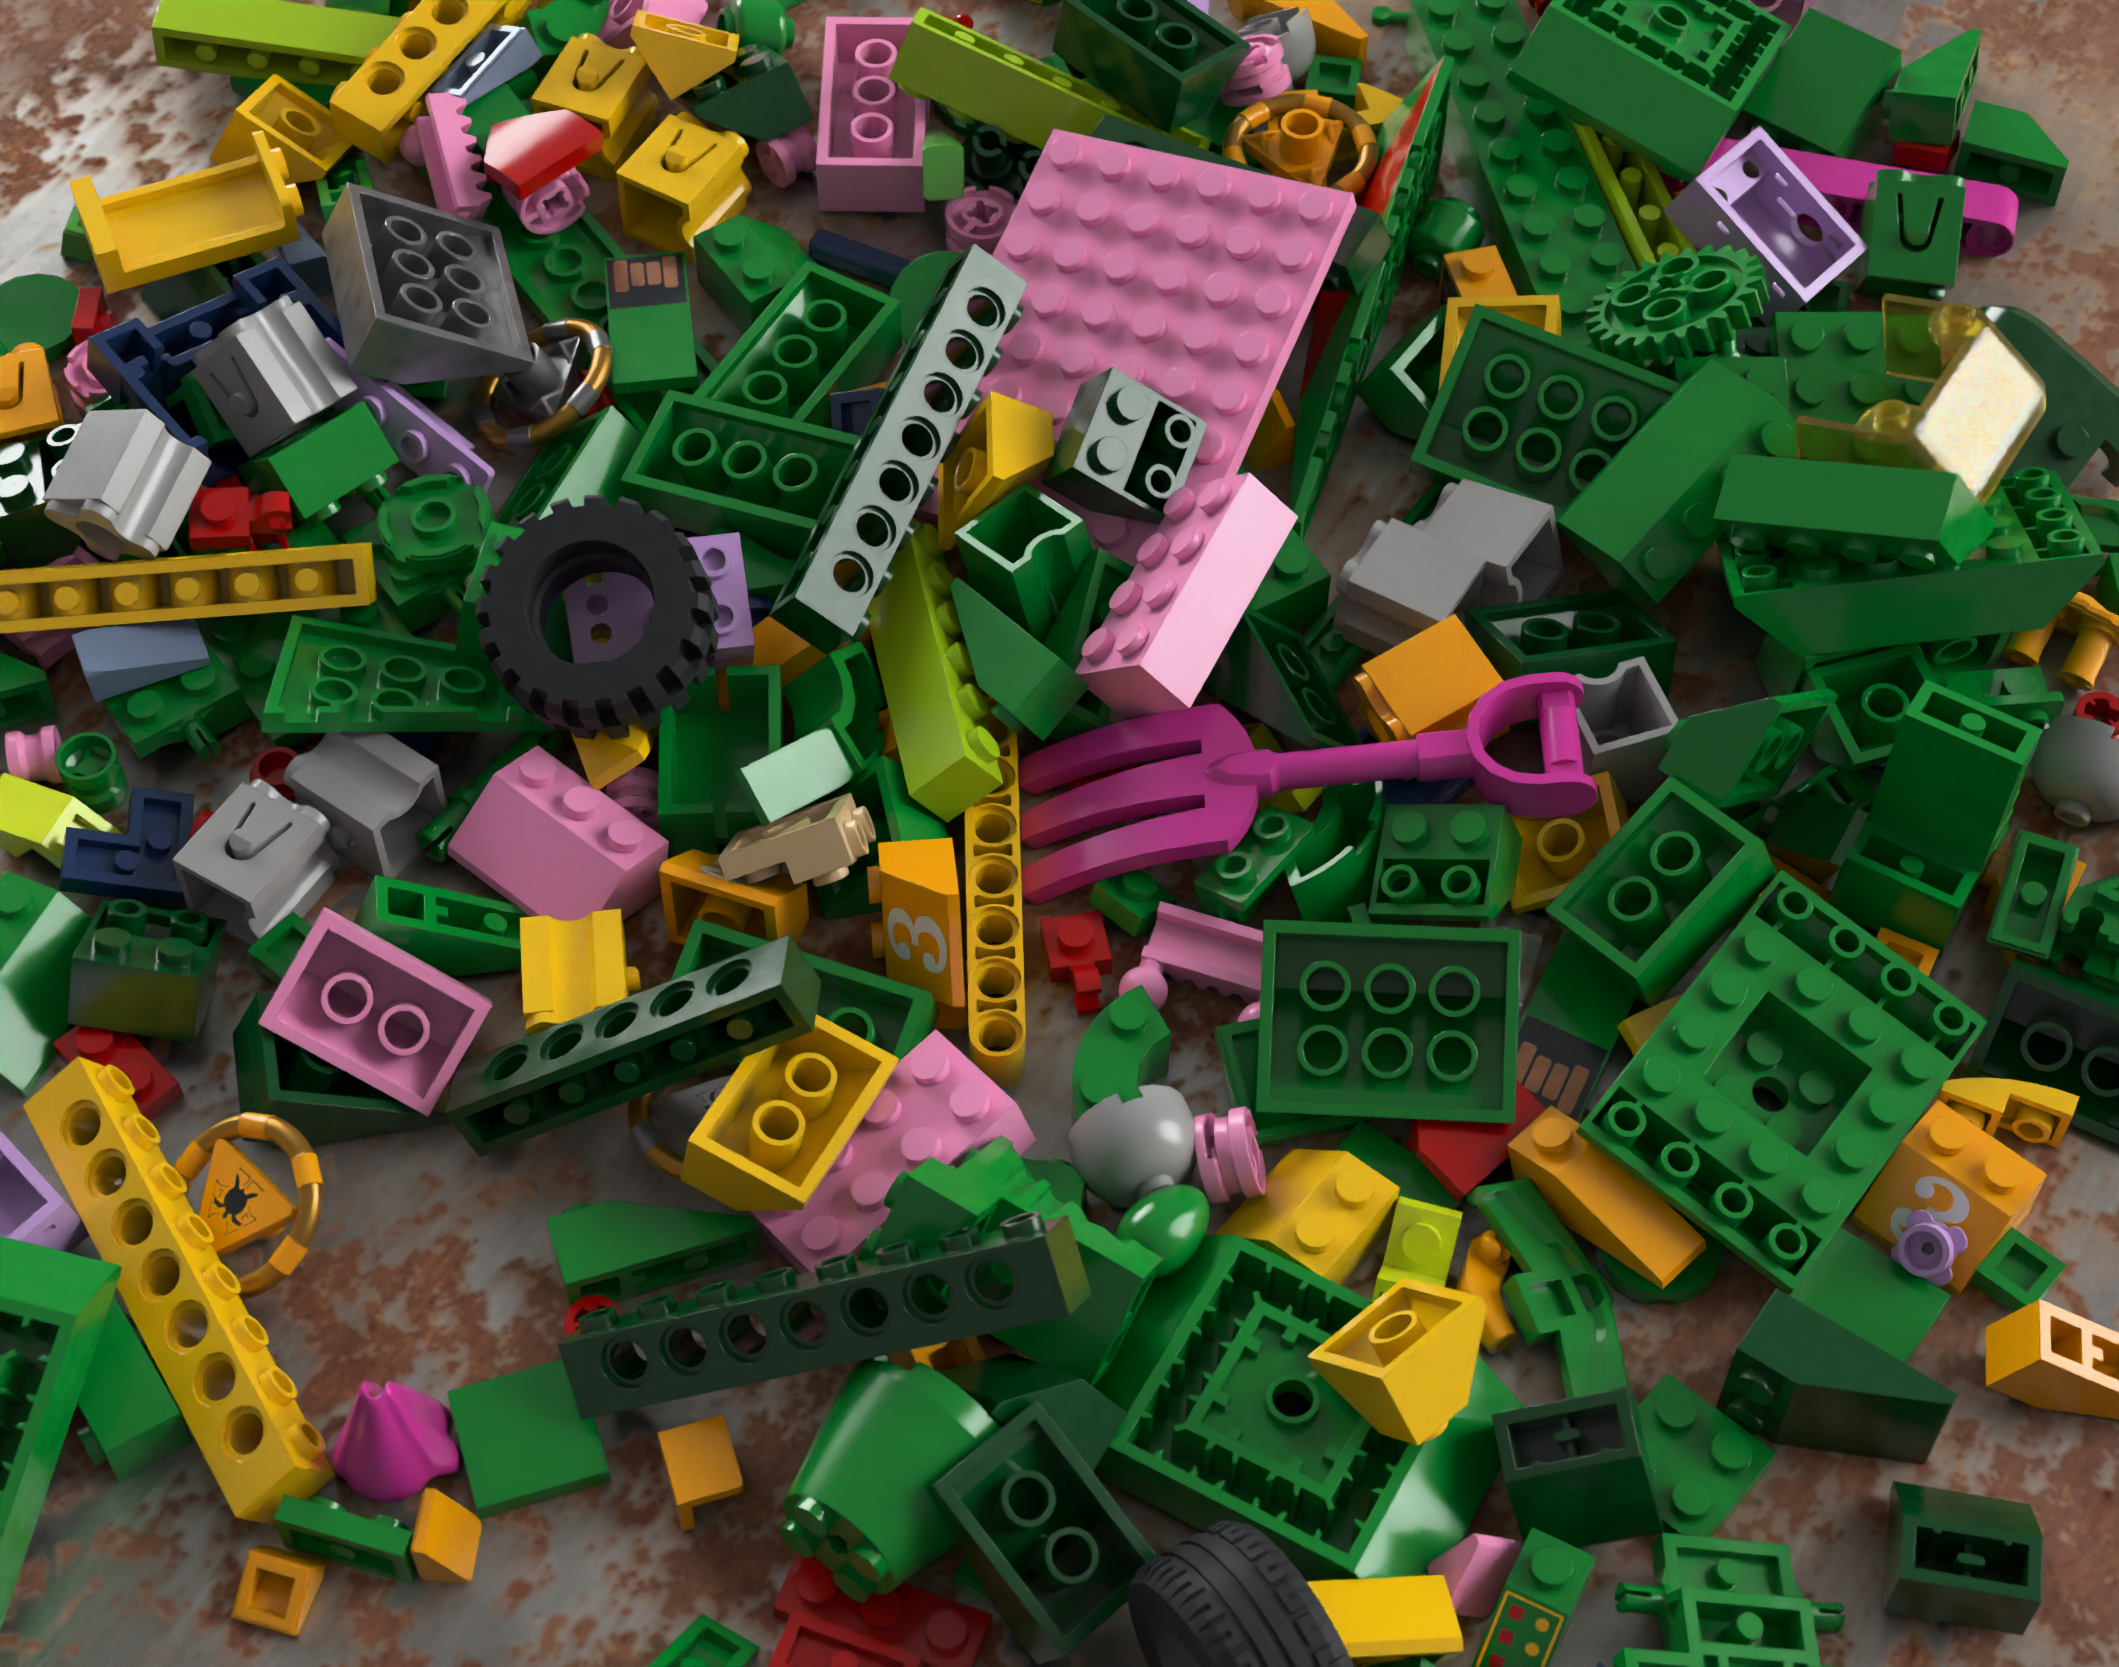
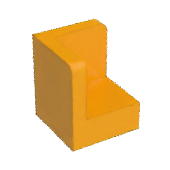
[658,1414,744,1531]

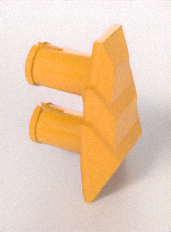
[2002,591,2119,691]

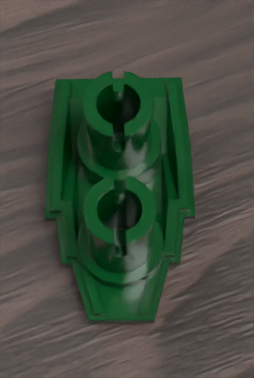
[962,120,1043,206]

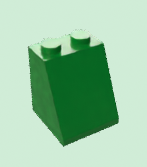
[1743,7,1902,159]

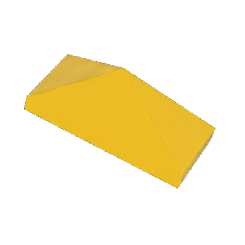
[570,713,660,790]

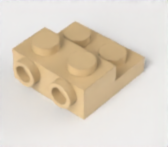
[718,793,876,887]

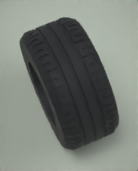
[1128,1521,1354,1667]

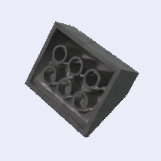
[322,182,534,384]

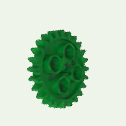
[1585,244,1770,368]

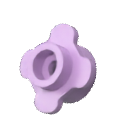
[1891,1210,1968,1287]

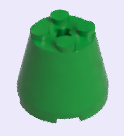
[780,1355,1000,1603]

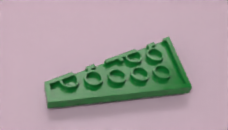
[260,615,570,733]

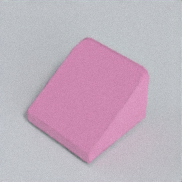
[1426,1533,1522,1618]

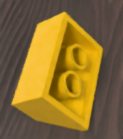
[680,1014,899,1211]

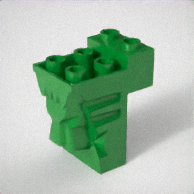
[1828,680,2043,960]
[857,1135,1164,1386]

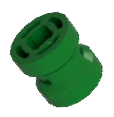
[55,732,128,815]

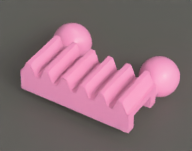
[399,93,492,222]
[1118,901,1263,1035]

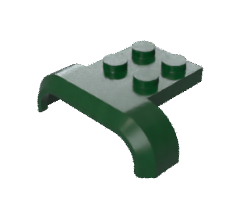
[1946,305,2119,490]

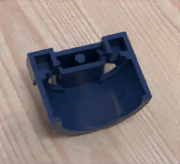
[87,256,345,488]

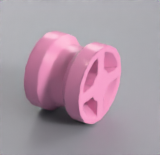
[755,125,817,188]
[5,725,64,785]
[606,766,660,834]

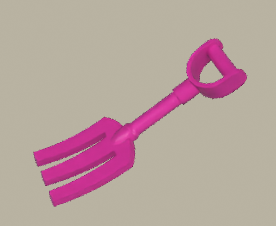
[1019,672,1598,905]

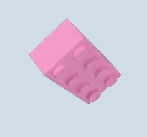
[816,16,930,212]
[1075,472,1298,718]
[748,1029,1037,1274]

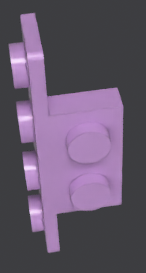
[325,338,495,494]

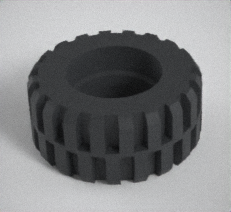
[475,494,719,740]

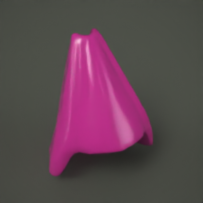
[328,1381,463,1503]

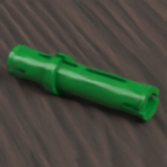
[415,731,564,863]

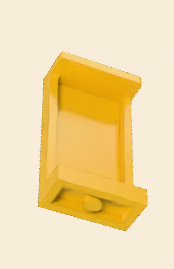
[69,130,305,294]

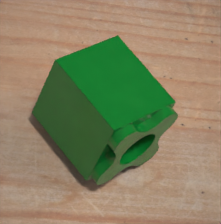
[1854,169,1966,302]
[954,482,1092,644]

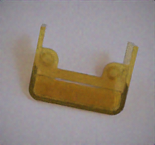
[1795,293,2046,507]

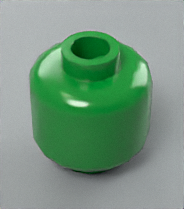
[716,0,795,56]
[1406,197,1484,279]

